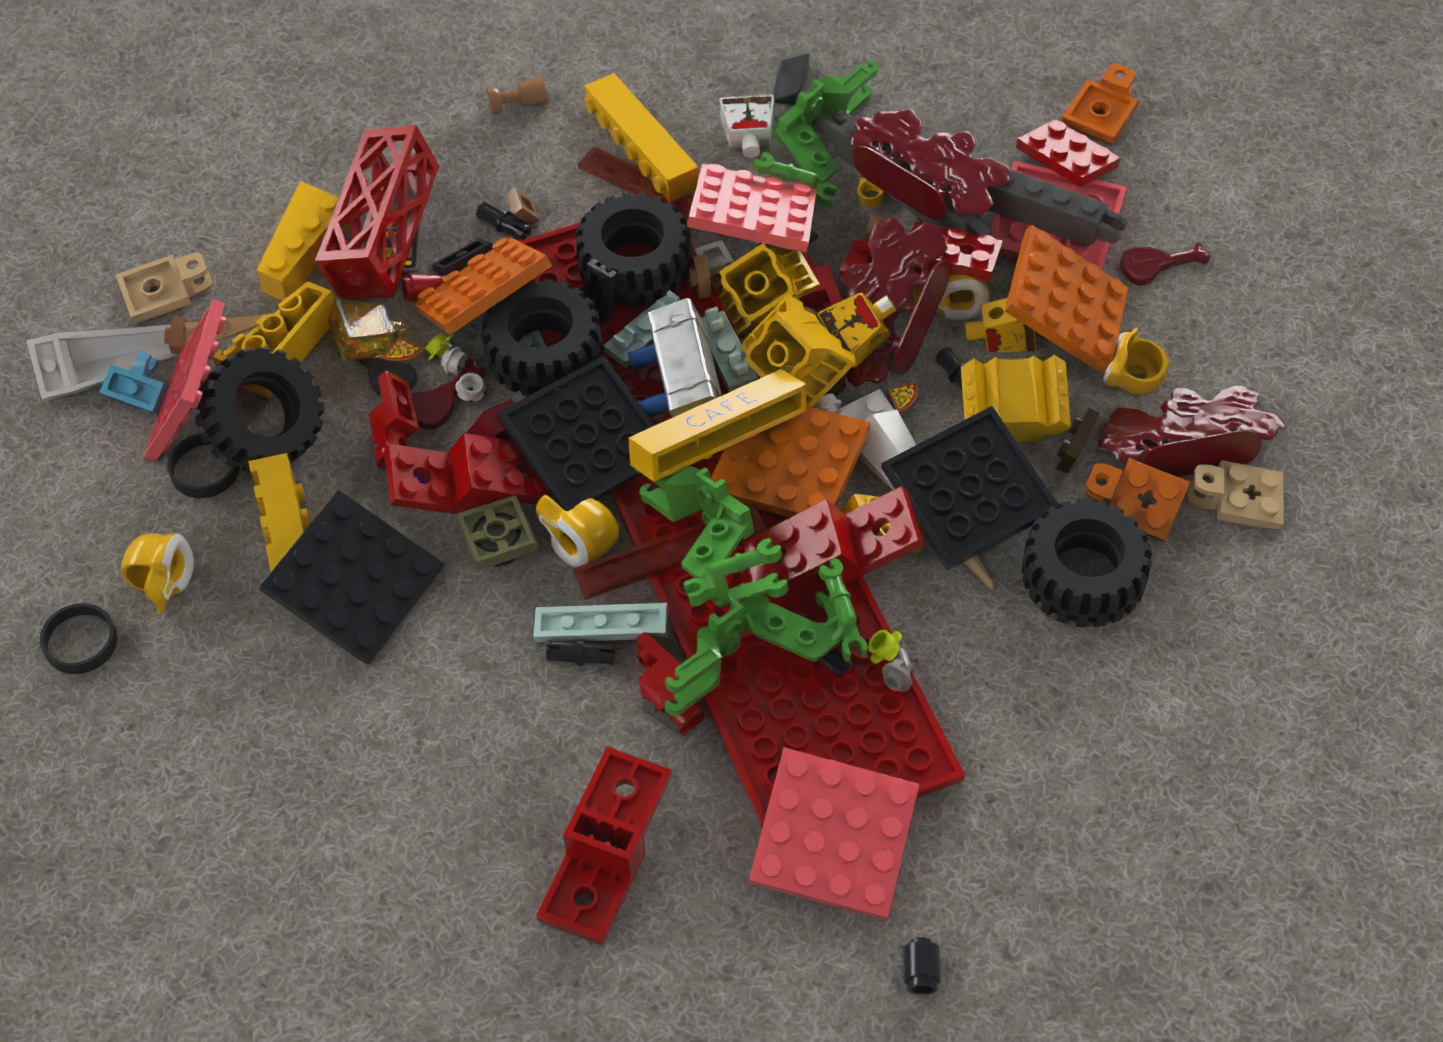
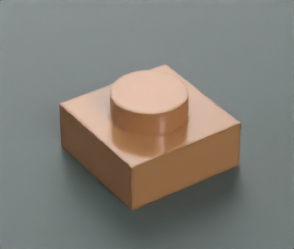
[506,187,540,225]
[688,255,711,299]
[164,316,187,354]

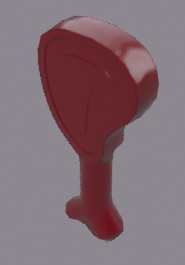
[1120,243,1211,286]
[412,359,485,429]

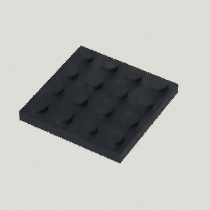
[497,355,655,511]
[881,406,1059,571]
[259,490,445,665]

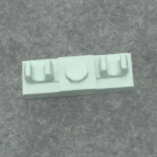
[603,290,680,368]
[701,307,758,392]

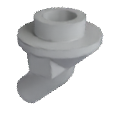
[882,648,912,692]

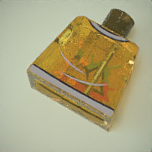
[328,299,405,360]

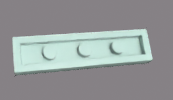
[533,603,668,643]

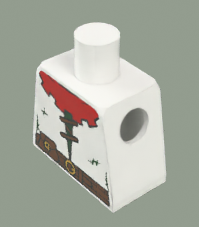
[720,95,774,158]

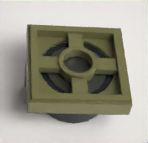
[455,495,538,571]

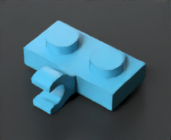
[99,352,169,414]

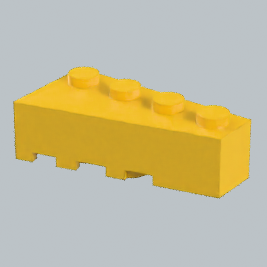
[256,181,351,301]
[212,282,341,399]
[248,453,310,572]

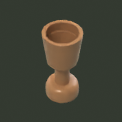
[487,76,548,114]

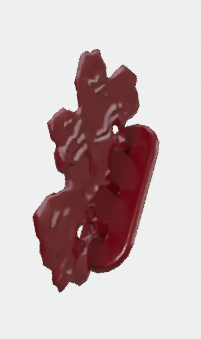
[850,109,1010,220]
[838,217,950,387]
[1098,385,1285,477]

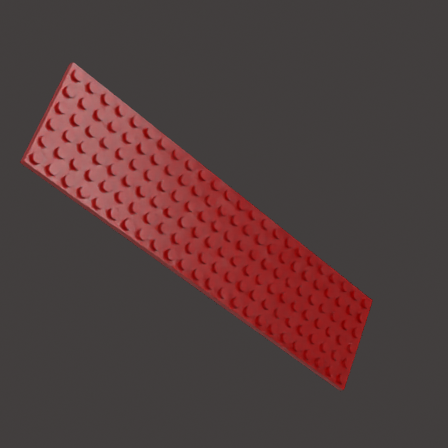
[519,197,965,828]

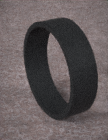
[167,433,240,498]
[40,603,117,674]

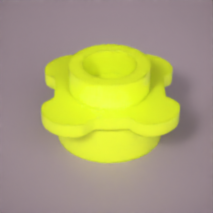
[425,331,454,360]
[868,630,902,664]

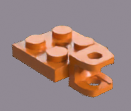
[1062,63,1139,145]
[1086,458,1190,542]

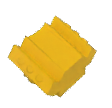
[714,243,819,337]
[742,295,856,407]
[961,355,1071,442]

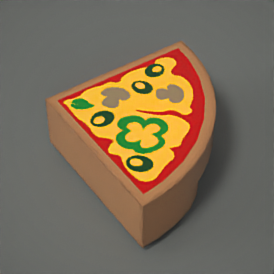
[382,337,425,363]
[887,381,918,417]

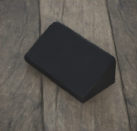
[773,54,809,105]
[431,238,493,276]

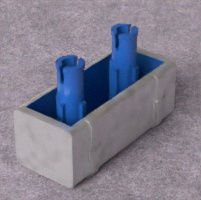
[627,298,722,418]

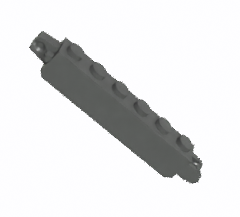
[821,110,992,236]
[971,156,1128,246]

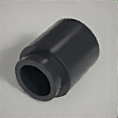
[903,937,941,995]

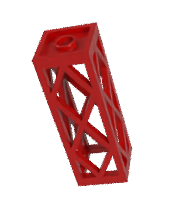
[315,125,439,300]

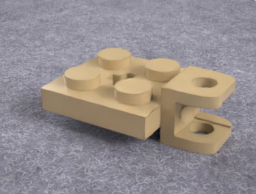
[116,253,213,325]
[1186,460,1284,529]

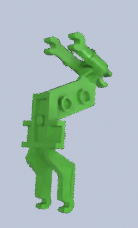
[753,59,879,208]
[634,466,789,607]
[664,557,868,716]

